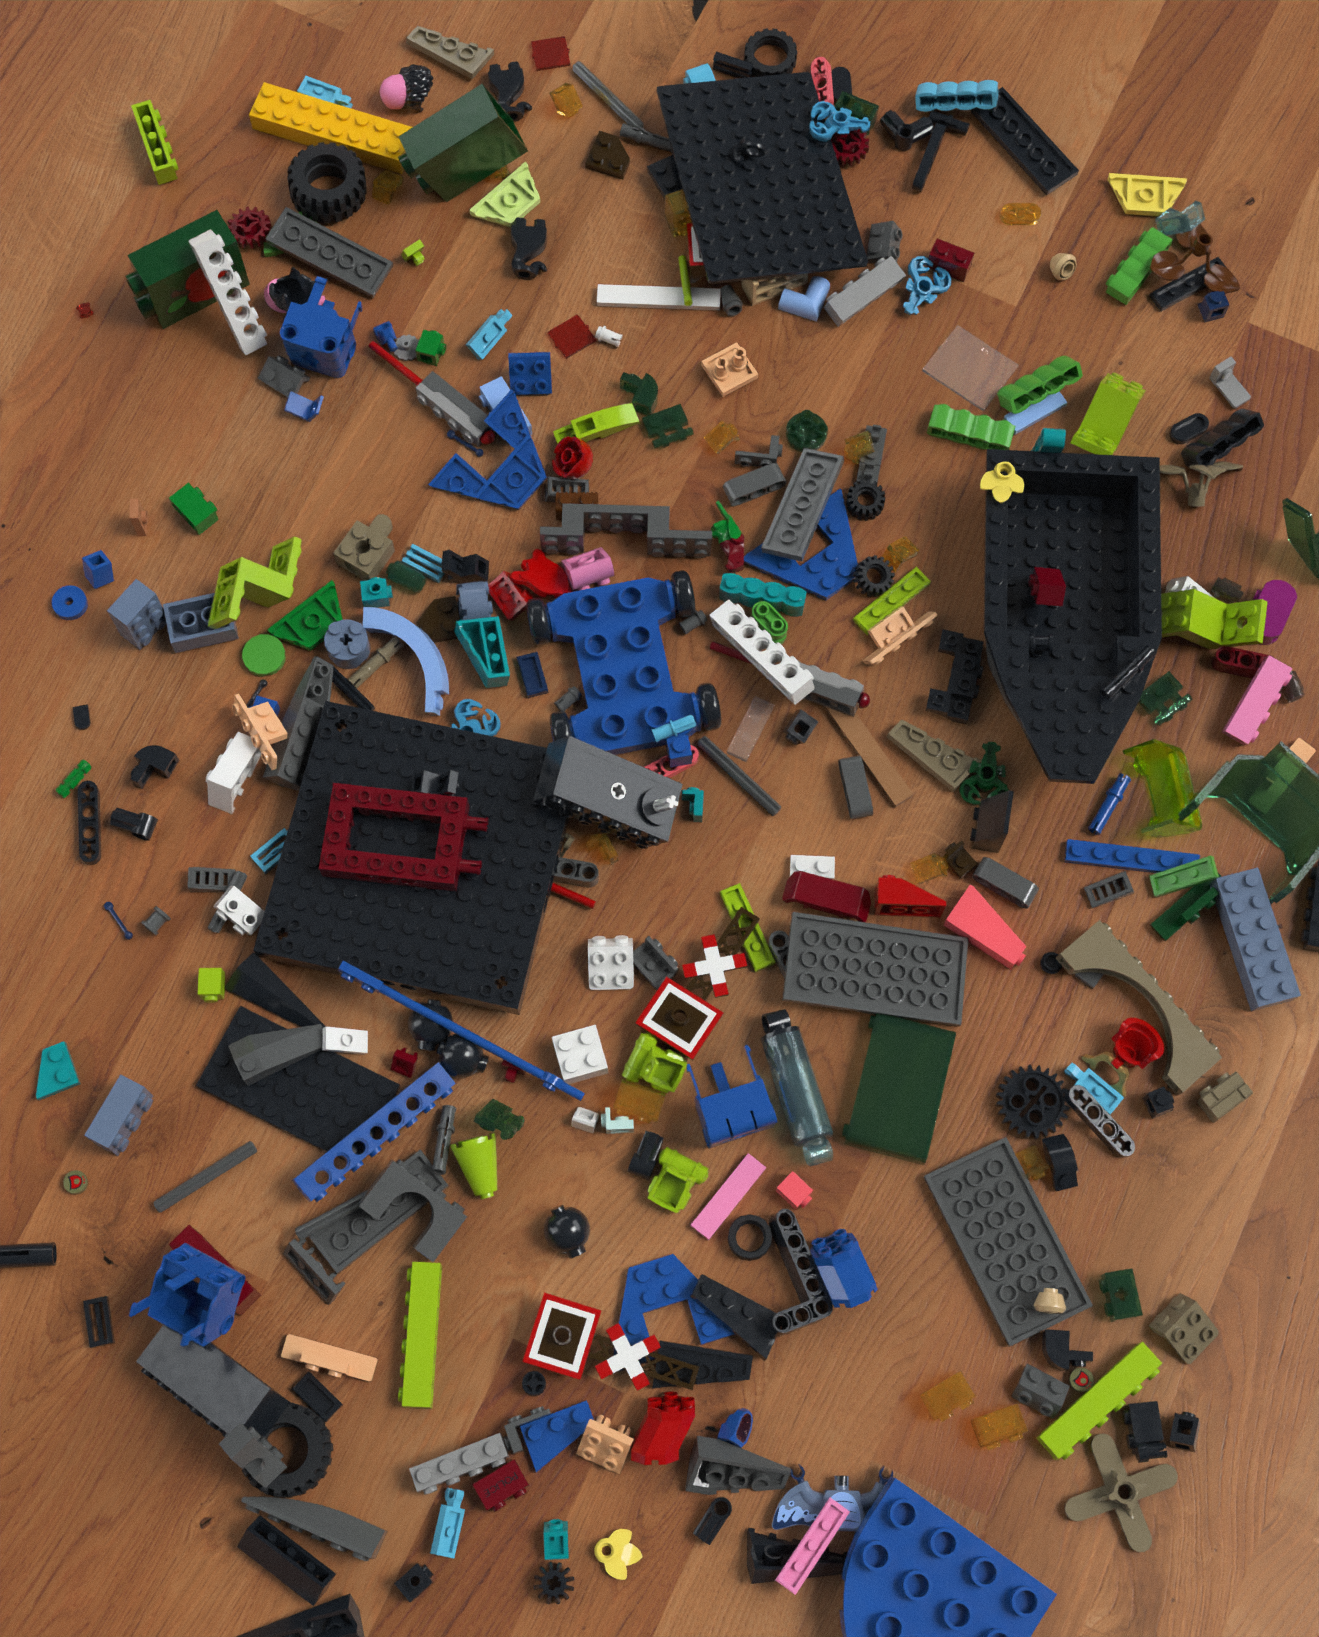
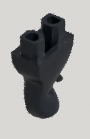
[488,61,532,122]
[510,217,548,280]

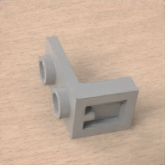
[1209,357,1251,409]

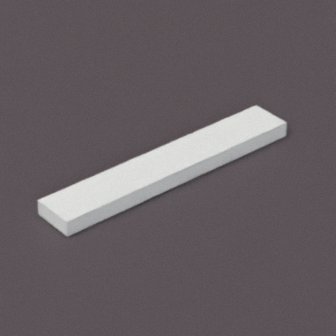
[597,284,720,310]

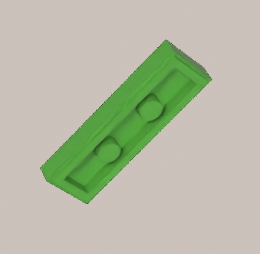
[1149,855,1219,898]

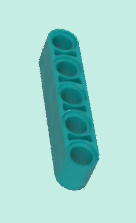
[1031,428,1066,453]

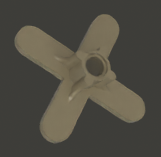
[1064,1434,1178,1552]

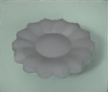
[394,335,419,361]

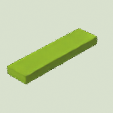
[853,566,931,636]
[719,883,776,973]

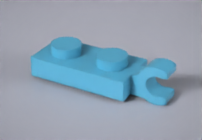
[297,76,353,108]
[466,309,512,360]
[1064,1063,1124,1115]
[430,1488,465,1558]

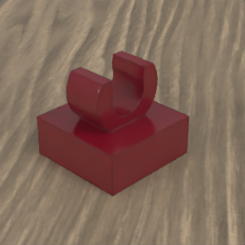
[390,1047,418,1078]
[502,1059,526,1083]

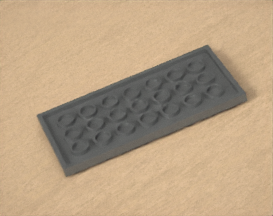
[782,912,968,1027]
[923,1137,1093,1347]

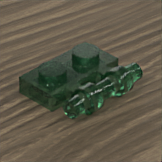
[642,404,694,449]
[1138,671,1193,726]
[473,1099,525,1140]

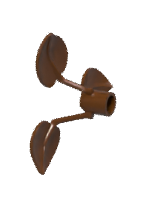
[1150,216,1240,294]

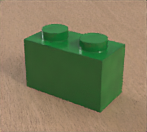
[169,482,219,535]

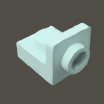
[601,1107,634,1134]

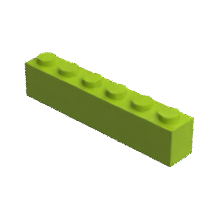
[398,1262,442,1409]
[1036,1341,1162,1460]

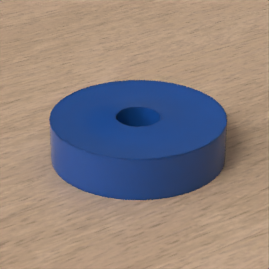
[52,585,88,620]

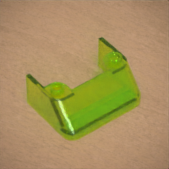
[1123,739,1202,838]

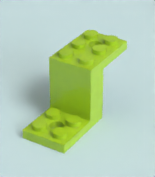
[1070,372,1146,455]
[207,536,302,629]
[1161,589,1268,650]

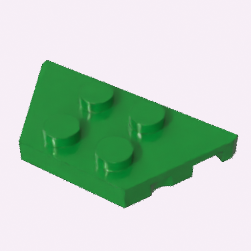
[267,580,343,651]

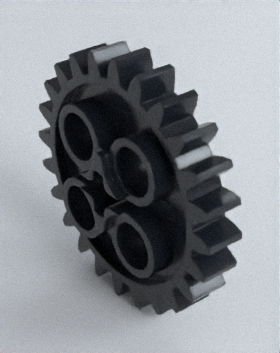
[995,1064,1070,1140]

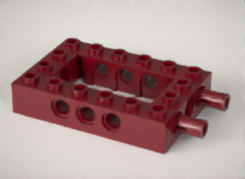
[319,783,488,891]

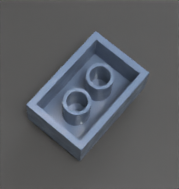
[107,579,166,650]
[163,593,239,653]
[84,1074,153,1156]

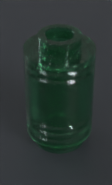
[386,560,427,593]

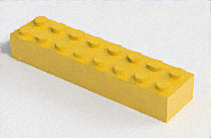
[249,82,413,174]

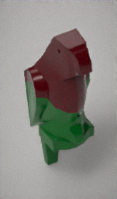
[710,501,745,573]

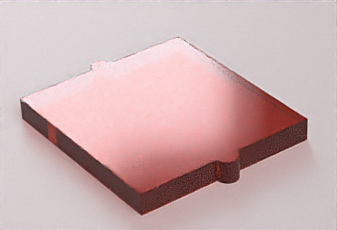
[531,36,571,71]
[548,314,596,359]

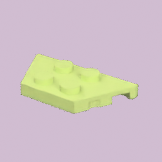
[470,162,540,227]

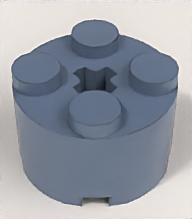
[456,581,493,620]
[324,620,371,669]

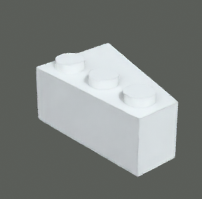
[206,732,261,814]

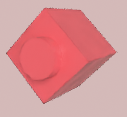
[776,1171,813,1210]

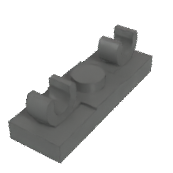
[856,424,887,484]
[283,1239,345,1305]

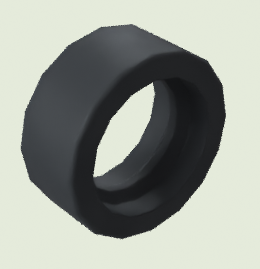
[728,1214,772,1261]

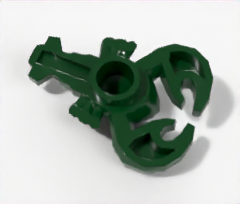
[959,742,1010,805]

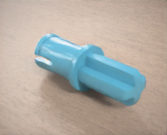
[651,715,696,742]

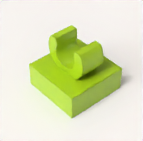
[401,239,425,266]

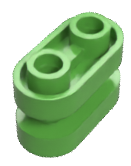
[751,601,788,644]

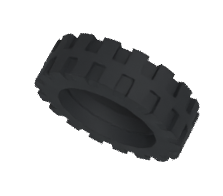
[744,28,797,77]

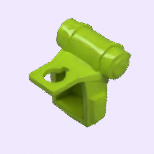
[622,1033,687,1093]
[648,1147,709,1213]

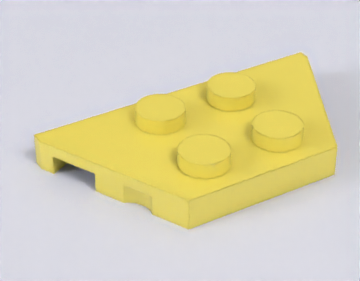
[1108,173,1187,217]

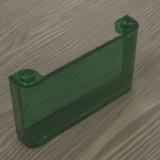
[841,1013,956,1165]

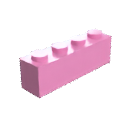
[1222,655,1292,745]

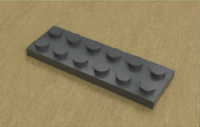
[265,207,393,298]
[761,448,844,562]
[310,1150,449,1274]

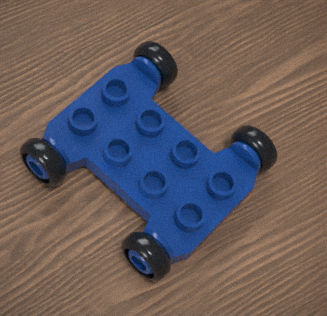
[526,570,722,755]

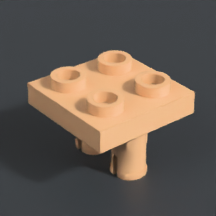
[701,342,758,397]
[576,1415,634,1474]

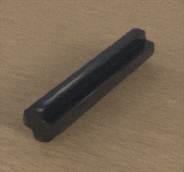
[332,667,375,711]

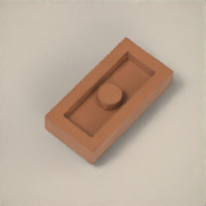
[130,498,148,536]

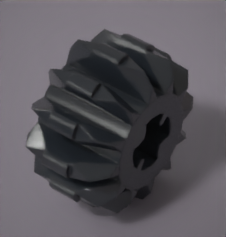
[534,1562,575,1604]

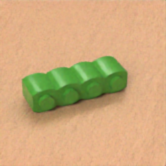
[1106,227,1173,305]
[997,356,1083,414]
[927,404,1016,450]

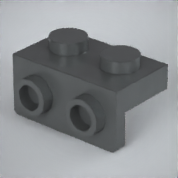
[867,221,903,264]
[258,355,310,397]
[633,936,678,991]
[1011,1363,1070,1419]

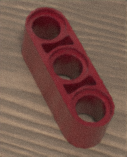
[1211,646,1274,679]

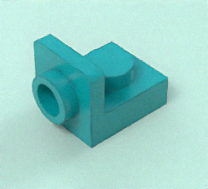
[682,787,704,822]
[544,1519,569,1560]

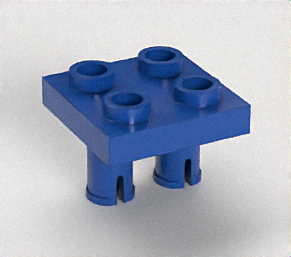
[508,352,552,395]

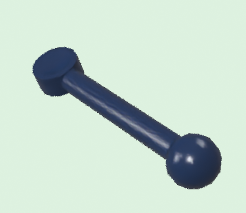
[447,430,484,457]
[104,902,133,940]

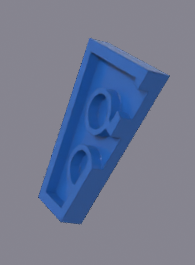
[520,1400,594,1473]

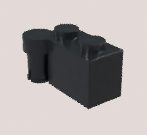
[1122,1401,1168,1463]

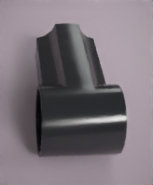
[110,807,158,841]
[627,1131,664,1181]
[693,1497,732,1545]

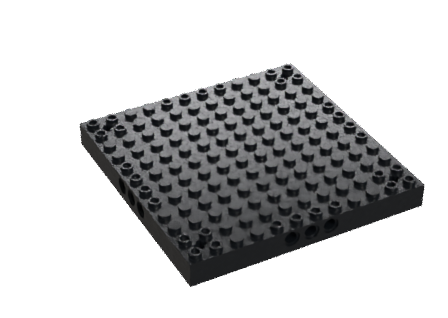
[253,701,569,1015]

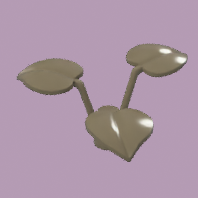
[1160,461,1243,507]

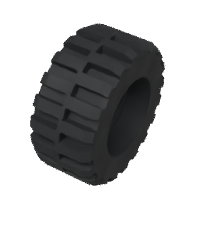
[287,142,367,223]
[241,1402,333,1498]

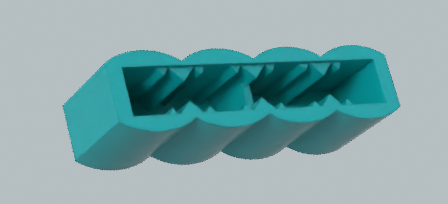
[719,573,807,617]

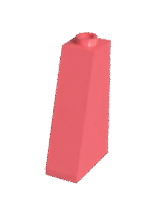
[943,885,1026,970]

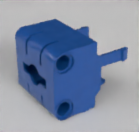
[280,276,362,378]
[686,1045,778,1149]
[129,1243,246,1347]

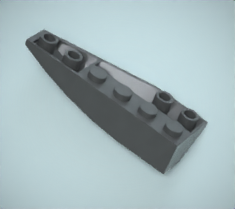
[263,656,334,791]
[241,1497,388,1561]

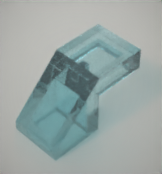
[1155,201,1205,236]

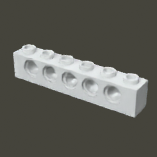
[188,229,267,355]
[709,600,815,705]

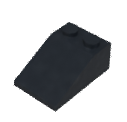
[970,790,1014,853]

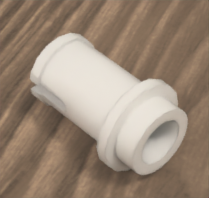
[595,326,623,347]

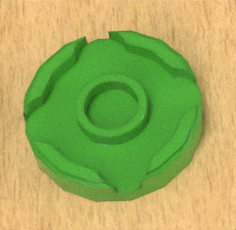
[242,634,286,676]

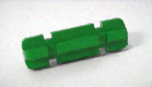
[56,759,92,798]

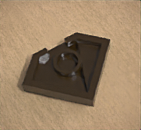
[585,131,630,180]
[416,596,460,643]

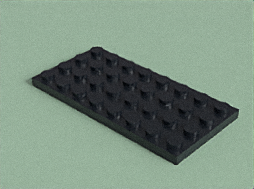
[196,1006,401,1161]

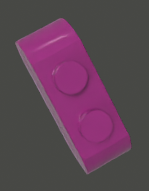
[1246,580,1297,645]

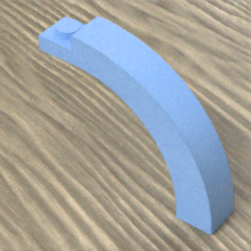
[363,607,449,716]

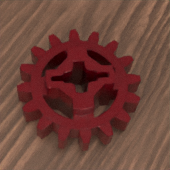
[831,129,869,167]
[228,206,272,249]

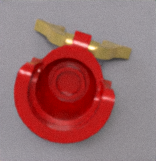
[1082,1017,1164,1097]

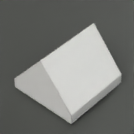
[571,1107,599,1133]

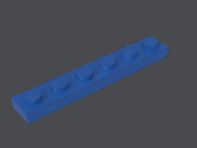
[1065,839,1200,873]

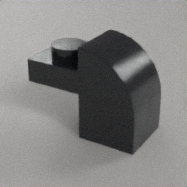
[441,549,489,584]
[130,745,180,789]
[412,770,459,796]
[1042,1134,1078,1191]
[1042,1329,1093,1371]

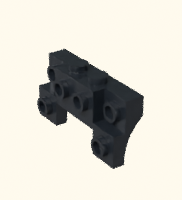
[925,629,984,725]

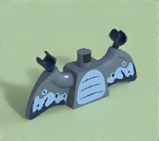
[772,1464,893,1531]

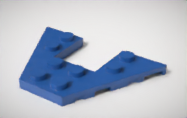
[428,389,547,510]
[744,489,858,601]
[613,1254,735,1373]

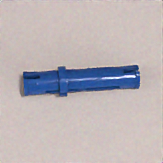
[1087,773,1131,836]

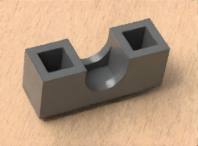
[219,1423,287,1488]

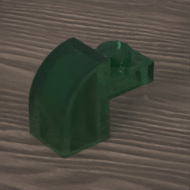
[620,372,658,417]

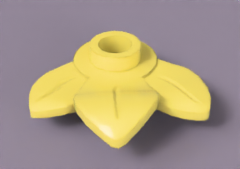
[980,462,1024,503]
[594,1529,642,1580]

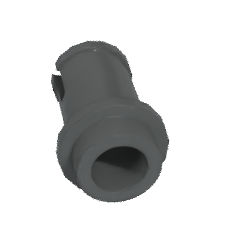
[679,610,708,634]
[554,686,582,712]

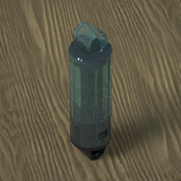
[760,1009,833,1166]

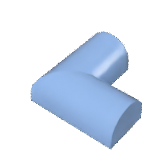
[778,276,830,322]

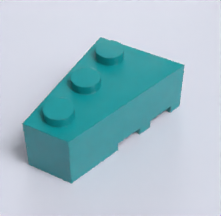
[454,616,510,688]

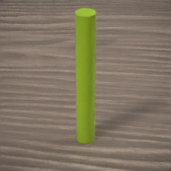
[678,255,693,306]

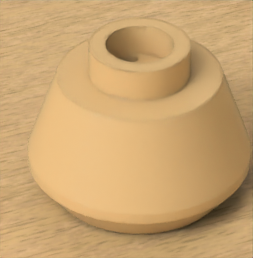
[1050,253,1077,280]
[1034,1288,1066,1314]

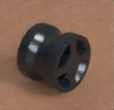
[522,1371,546,1397]

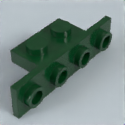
[1150,873,1222,941]

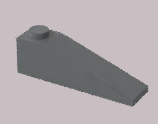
[228,1024,323,1086]
[685,1436,791,1495]

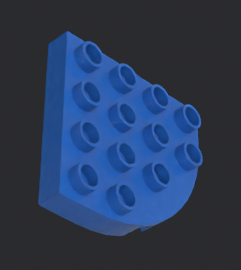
[839,1477,1057,1637]

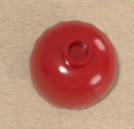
[552,436,593,480]

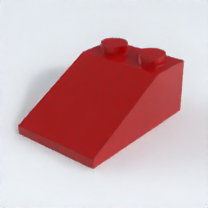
[874,875,946,918]

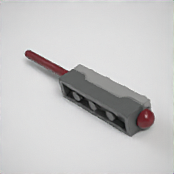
[710,641,870,717]

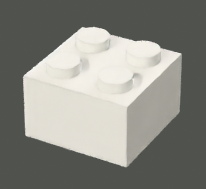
[552,1025,608,1084]

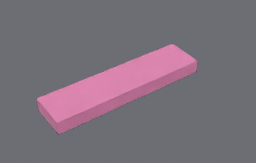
[691,1153,766,1241]
[775,1497,850,1595]

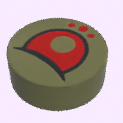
[63,1170,88,1195]
[1069,1367,1094,1392]

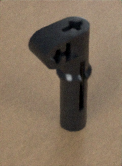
[0,1242,57,1269]

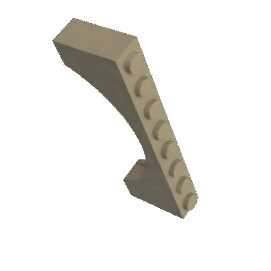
[1056,920,1222,1095]

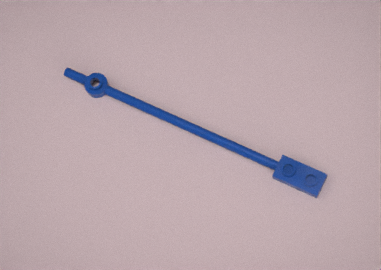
[338,961,585,1101]

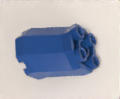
[810,1229,878,1308]

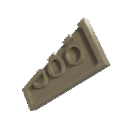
[406,26,494,79]
[887,719,982,792]

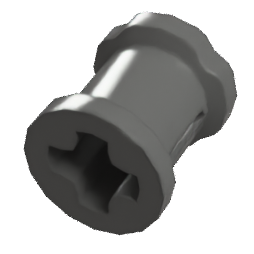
[141,906,171,935]

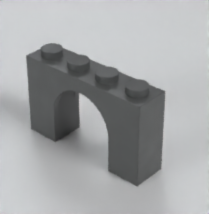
[357,1159,467,1262]

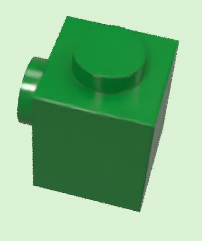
[415,329,447,366]

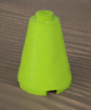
[450,1133,497,1199]

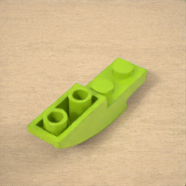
[553,403,640,444]

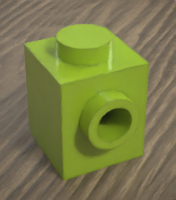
[198,968,225,1003]

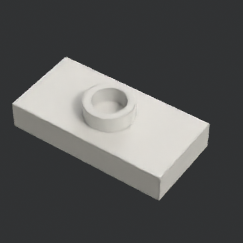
[322,1027,368,1055]

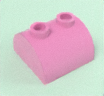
[562,547,614,591]

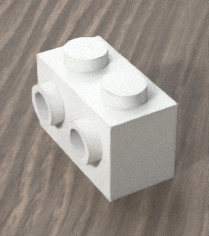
[213,886,265,936]

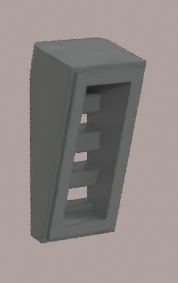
[544,476,589,502]
[188,867,236,892]
[1084,871,1134,908]

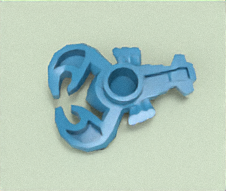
[809,101,870,142]
[902,256,951,315]
[451,699,500,736]

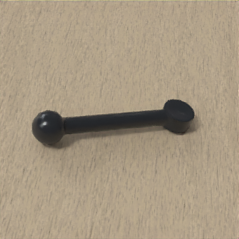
[246,679,268,708]

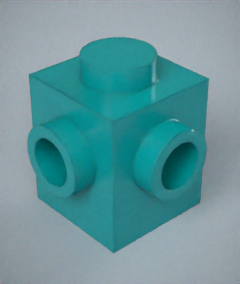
[360,577,393,608]

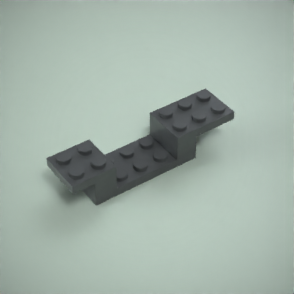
[540,504,712,558]

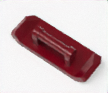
[782,871,871,922]

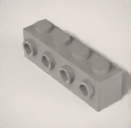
[823,256,906,327]
[409,1433,509,1495]

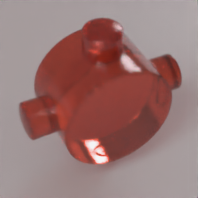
[76,302,94,319]

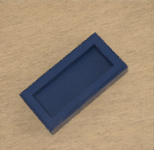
[517,652,549,698]

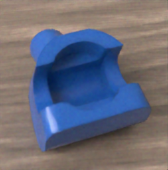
[373,321,398,352]

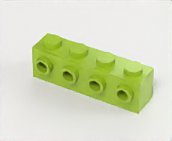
[131,100,179,185]

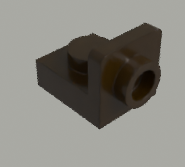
[943,841,978,879]

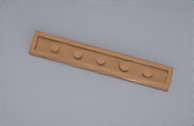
[822,705,913,807]

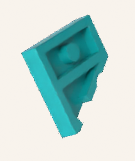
[36,1041,81,1101]

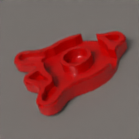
[510,549,572,598]

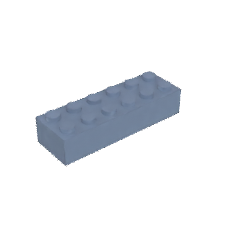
[1209,868,1301,1011]

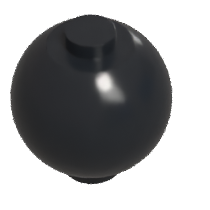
[408,999,453,1051]
[436,1034,489,1078]
[544,1205,590,1259]

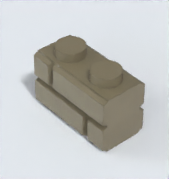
[1197,1071,1253,1123]

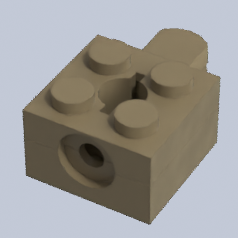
[333,514,395,581]

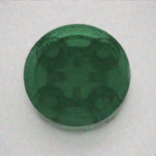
[786,410,828,452]

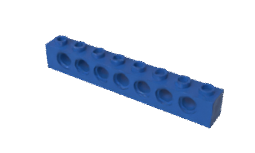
[292,1062,456,1202]

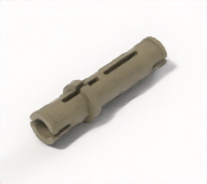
[347,636,404,689]

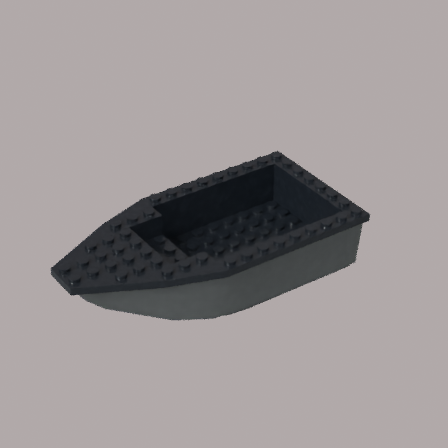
[984,449,1162,784]

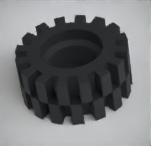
[846,479,886,521]
[853,555,895,597]

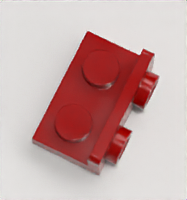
[488,571,533,621]

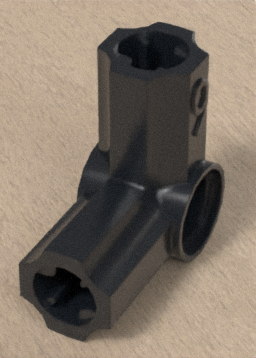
[880,110,934,151]

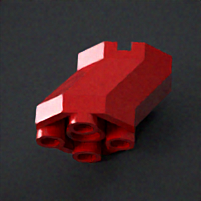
[631,1391,695,1465]

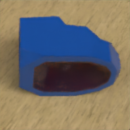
[717,1408,753,1448]

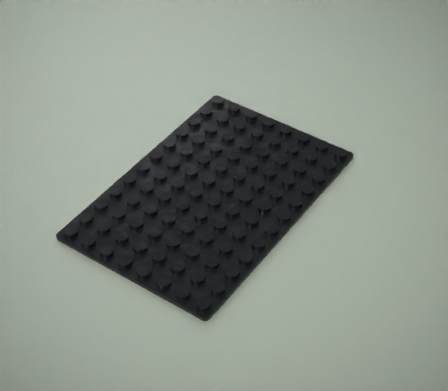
[656,72,868,284]

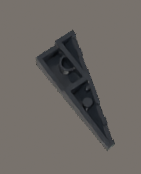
[225,952,326,1028]
[747,1528,847,1584]
[236,1594,365,1637]

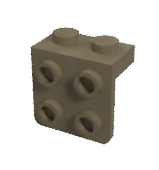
[1149,1293,1219,1364]

